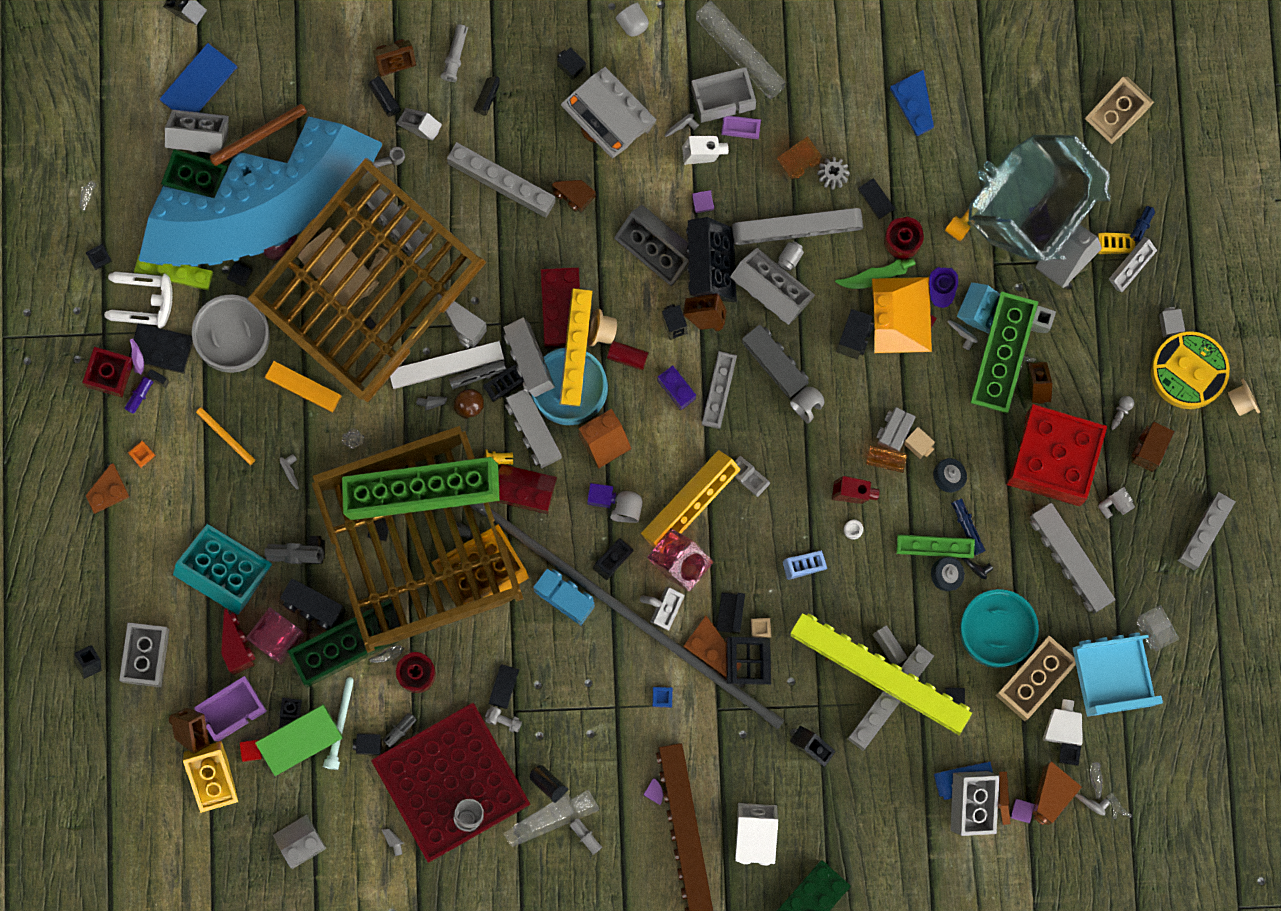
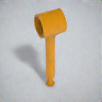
[945,181,996,242]

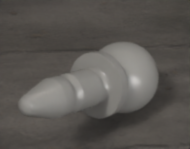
[1111,396,1134,430]

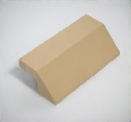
[297,227,379,311]

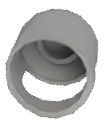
[616,2,649,37]
[790,387,824,423]
[610,491,643,523]
[453,799,483,832]

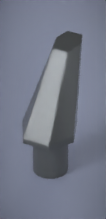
[417,396,448,410]

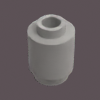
[778,242,804,271]

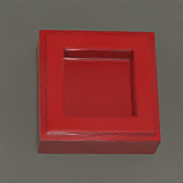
[240,740,262,762]

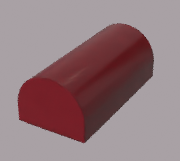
[607,341,649,371]

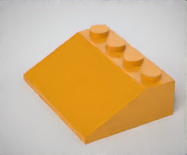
[431,524,529,605]

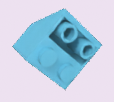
[957,282,999,334]

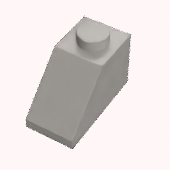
[397,108,442,141]

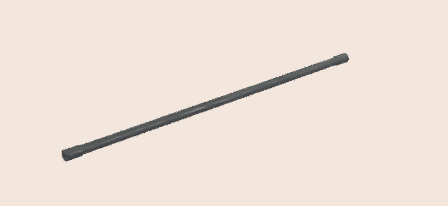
[471,503,785,729]

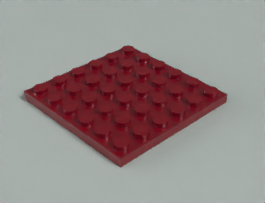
[371,703,531,863]

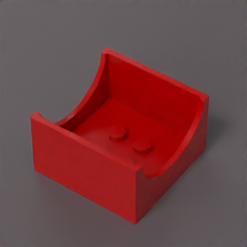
[1006,404,1107,507]

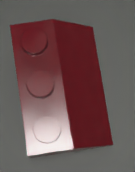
[494,464,557,515]

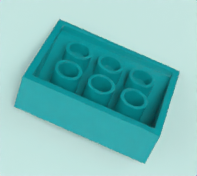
[173,524,272,615]

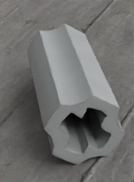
[873,626,908,665]

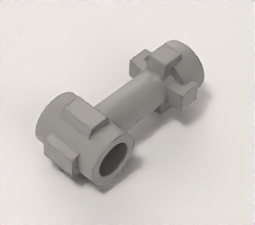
[485,706,522,733]

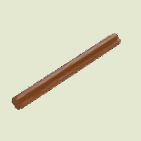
[210,104,307,166]

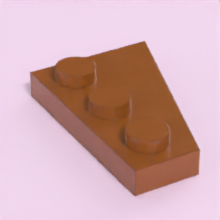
[683,616,742,679]

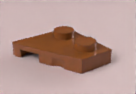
[86,463,130,514]

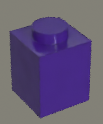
[587,483,616,508]

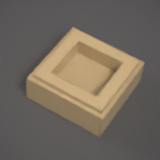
[751,618,771,638]

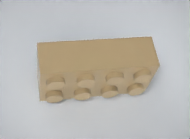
[996,636,1076,721]

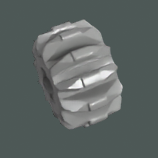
[817,157,850,190]

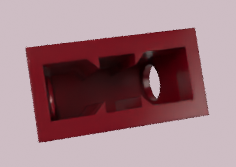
[832,476,880,504]

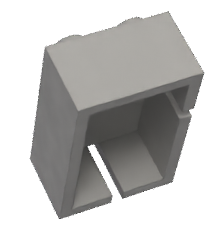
[691,67,756,123]

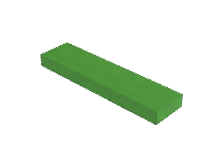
[896,534,975,558]

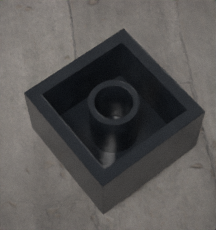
[836,309,875,360]

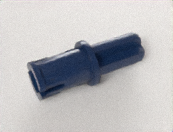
[1130,206,1155,242]

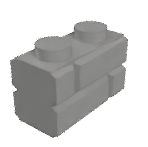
[876,407,916,453]

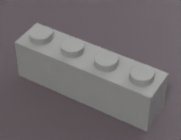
[503,317,555,397]
[505,389,562,469]
[1177,492,1235,570]

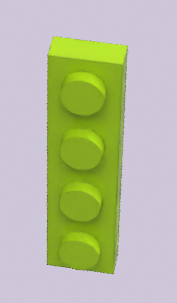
[134,254,213,291]

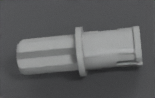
[570,818,602,855]

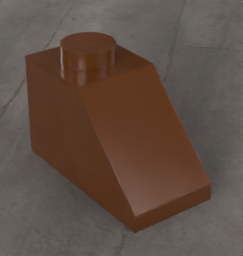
[1028,362,1053,404]

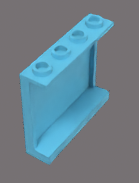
[1073,633,1163,717]

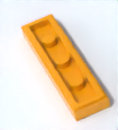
[265,361,342,413]

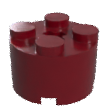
[884,217,924,259]
[396,652,436,693]

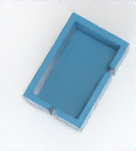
[533,569,595,626]

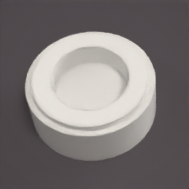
[844,520,863,540]

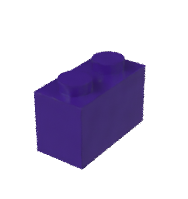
[657,366,696,411]

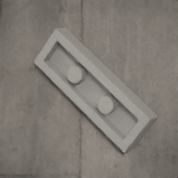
[1109,237,1157,292]

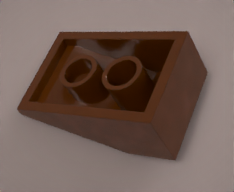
[373,39,416,77]

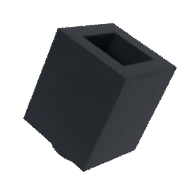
[557,47,586,81]
[74,645,102,679]
[353,734,382,756]

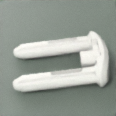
[104,272,173,328]

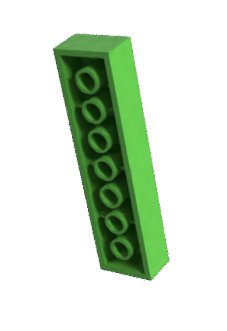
[342,457,500,520]

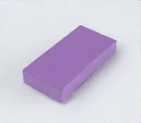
[721,116,761,139]

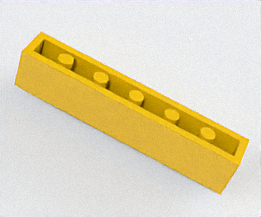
[559,289,592,407]
[641,450,741,553]

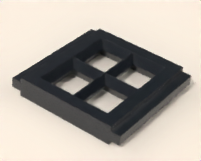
[726,637,771,685]

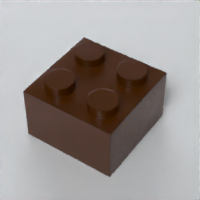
[1131,422,1175,472]

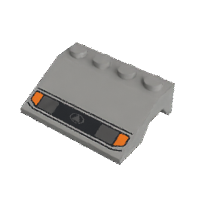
[561,67,656,159]

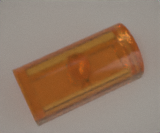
[866,446,908,473]

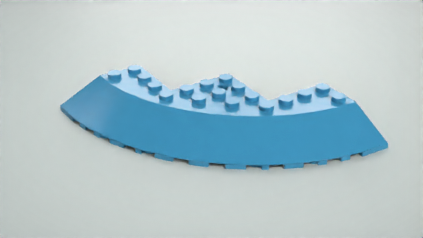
[139,117,382,266]

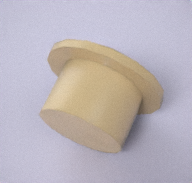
[587,308,617,346]
[1228,378,1261,416]

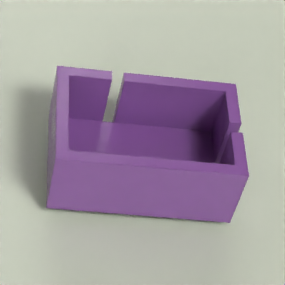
[194,676,267,742]

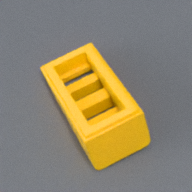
[1097,233,1135,254]

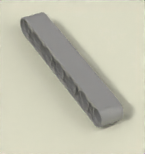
[732,208,863,245]

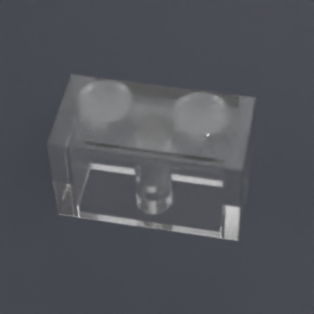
[1137,605,1179,651]

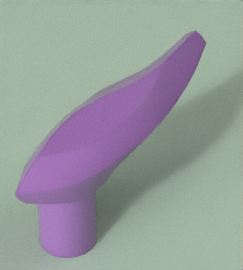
[130,339,144,375]

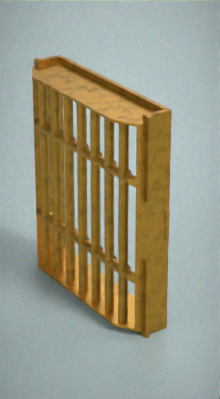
[247,158,487,403]
[312,426,524,653]

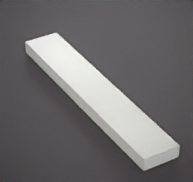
[390,341,504,389]

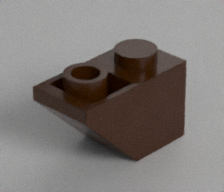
[552,180,596,213]

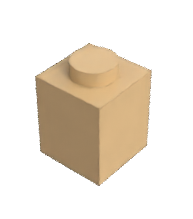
[904,427,935,459]

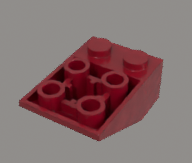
[221,608,256,675]

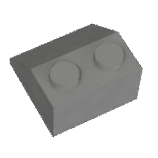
[273,815,326,869]

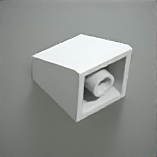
[735,803,778,865]

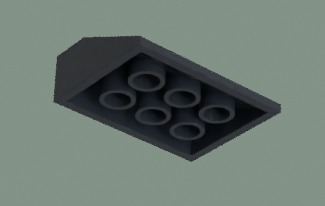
[686,217,737,303]

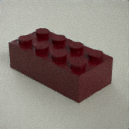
[541,267,580,349]

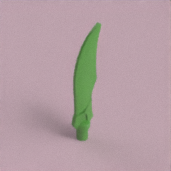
[835,258,916,289]

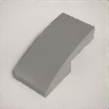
[734,456,770,497]

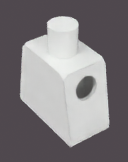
[682,136,728,165]
[1043,699,1082,746]

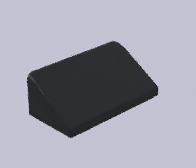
[473,76,500,116]

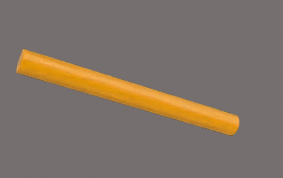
[196,407,255,465]

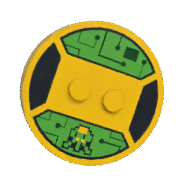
[1151,332,1230,409]

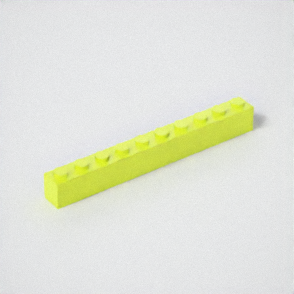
[791,613,972,736]

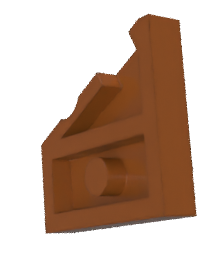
[998,772,1011,825]

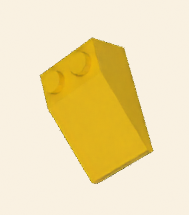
[183,741,238,813]

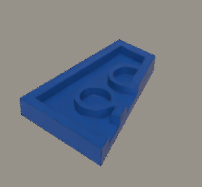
[890,70,934,137]

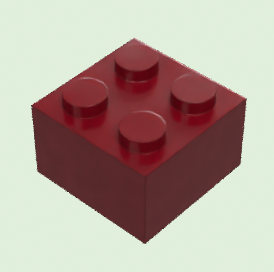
[82,347,133,398]

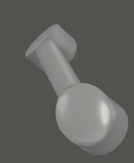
[365,147,405,175]

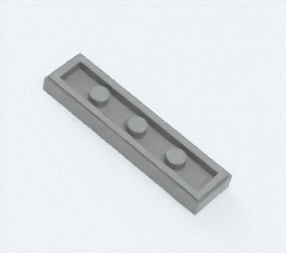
[702,351,737,429]

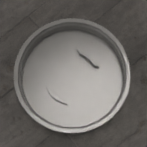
[192,295,270,373]

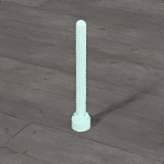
[323,677,354,770]

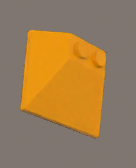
[872,277,932,353]

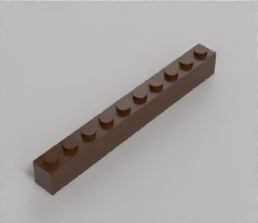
[656,743,713,911]

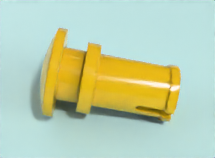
[484,449,513,465]

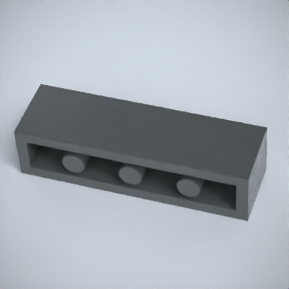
[742,325,809,400]

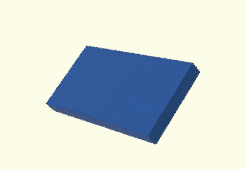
[159,43,237,113]

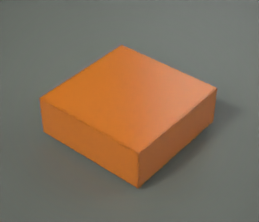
[128,440,156,468]

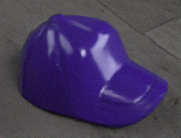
[929,267,958,308]

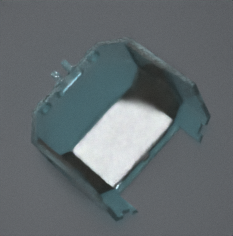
[968,135,1110,261]

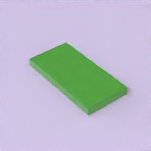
[255,704,343,776]

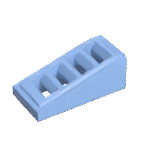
[783,550,827,580]

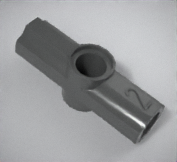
[265,543,324,564]

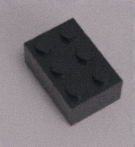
[280,578,346,631]

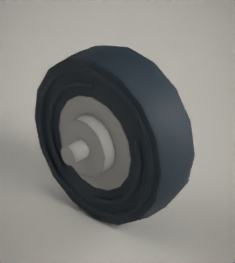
[933,458,967,493]
[931,557,965,592]

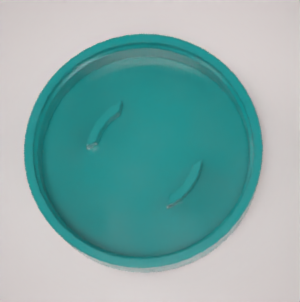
[959,589,1039,668]

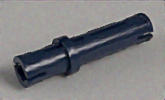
[951,498,986,556]

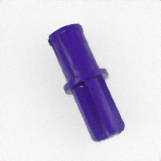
[125,376,154,414]

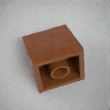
[578,409,631,469]
[1032,762,1082,825]

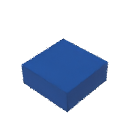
[652,687,673,708]

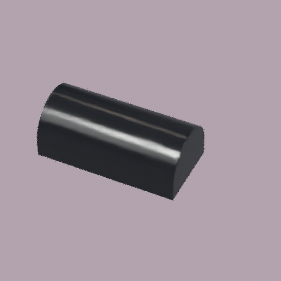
[368,76,401,117]
[530,765,569,803]

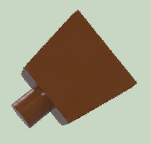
[683,293,727,331]
[169,708,209,754]

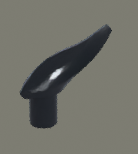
[961,558,993,580]

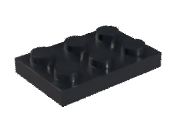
[129,323,193,374]

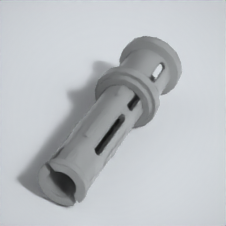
[441,24,468,82]

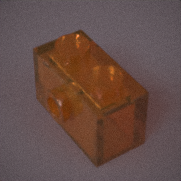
[777,136,822,179]

